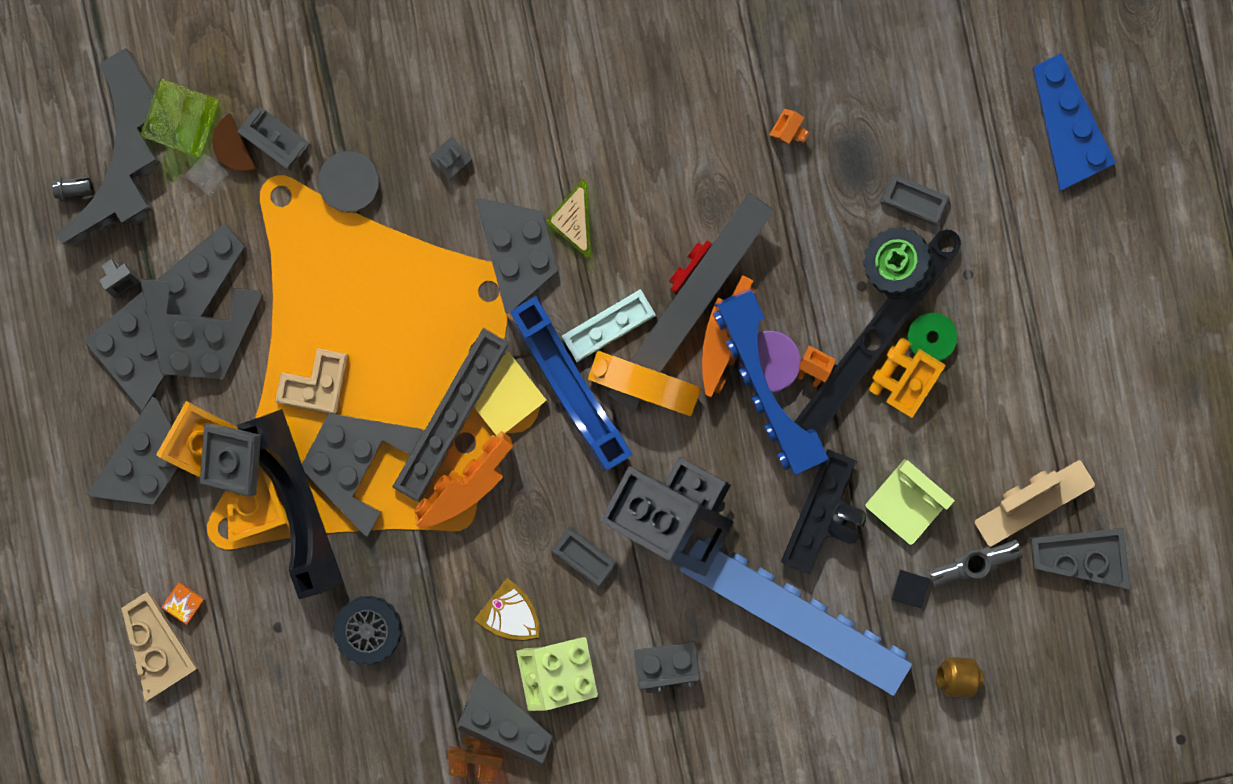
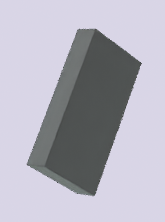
[881,173,950,226]
[551,526,618,588]

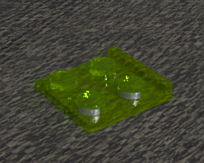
[140,78,219,157]

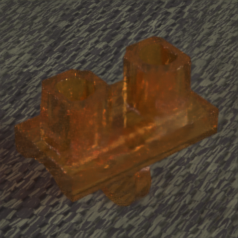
[446,736,504,783]

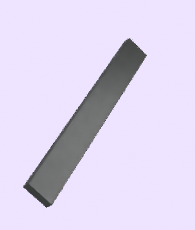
[607,192,775,411]

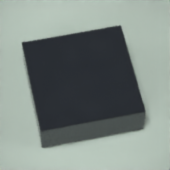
[891,569,930,608]

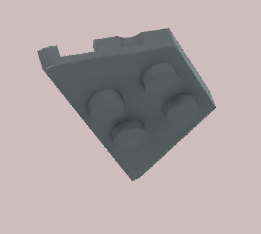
[476,198,558,314]
[87,396,179,505]

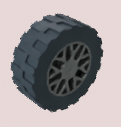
[333,596,403,665]

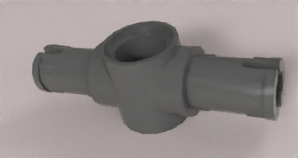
[928,539,1023,588]

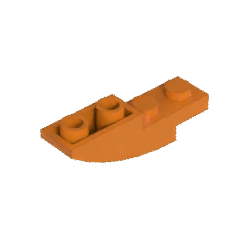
[702,275,756,397]
[414,431,513,529]

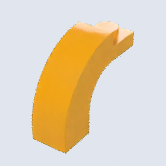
[587,351,701,416]

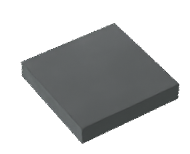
[200,423,261,497]

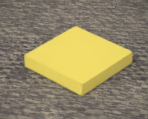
[474,352,547,436]

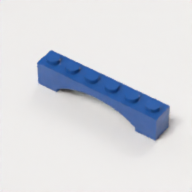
[713,289,828,475]
[507,296,633,472]

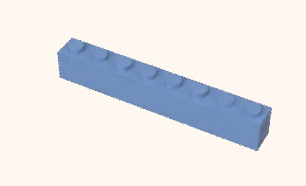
[680,536,912,696]

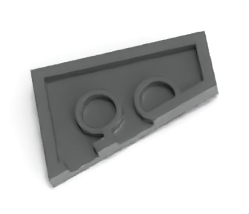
[457,673,553,767]

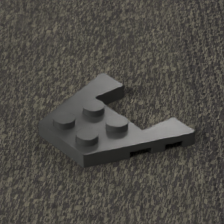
[140,278,262,380]
[302,413,424,537]

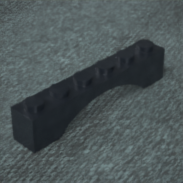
[237,409,344,599]

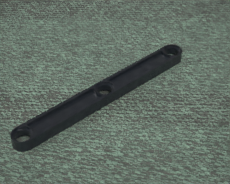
[794,229,961,436]

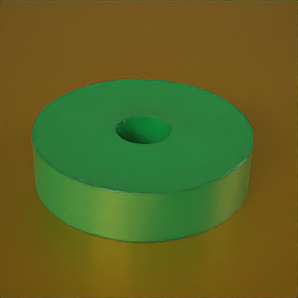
[907,313,957,361]

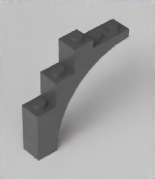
[56,48,168,246]

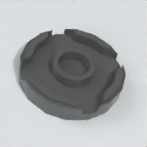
[318,151,380,213]

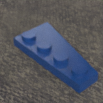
[1032,53,1116,191]

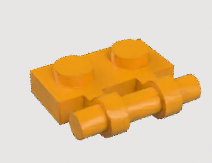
[869,338,945,418]

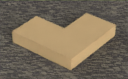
[275,348,348,414]

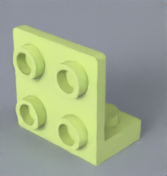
[865,459,955,545]
[516,637,598,711]

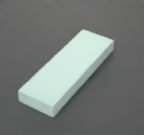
[562,289,656,362]

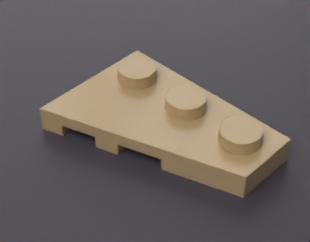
[121,591,198,702]

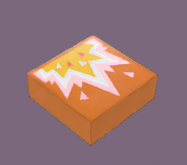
[161,582,205,625]

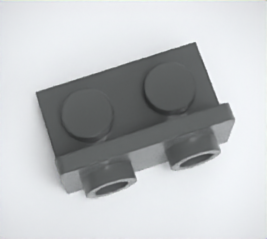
[634,641,700,693]

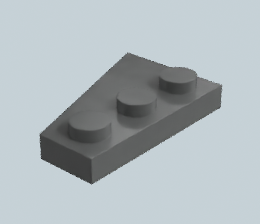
[1030,528,1130,590]

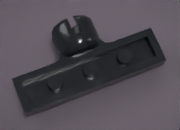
[781,449,866,574]

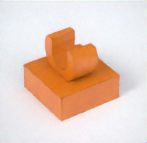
[769,109,810,144]
[798,345,836,387]

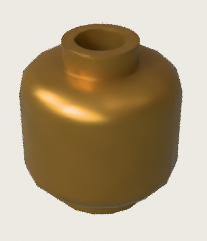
[936,657,984,698]

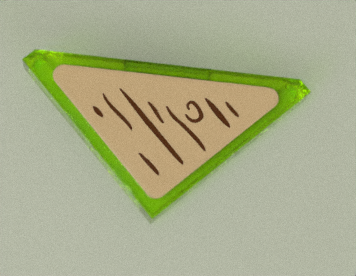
[546,179,591,259]

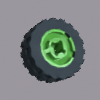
[863,227,935,299]

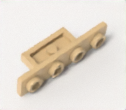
[975,460,1095,547]

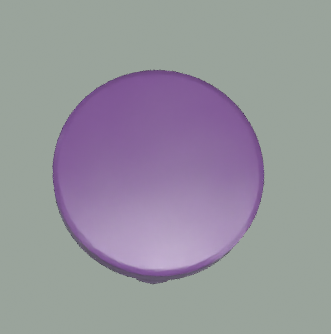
[739,331,801,392]

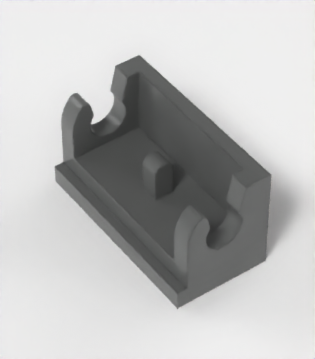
[237,107,310,171]

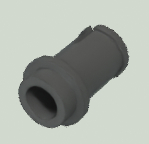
[52,176,93,201]

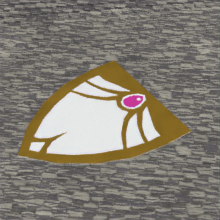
[474,578,540,640]

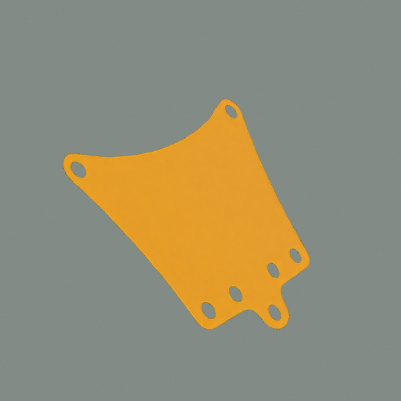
[207,175,540,550]

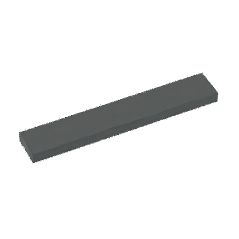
[392,328,511,503]

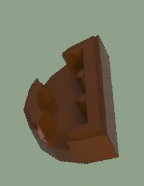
[212,113,257,172]

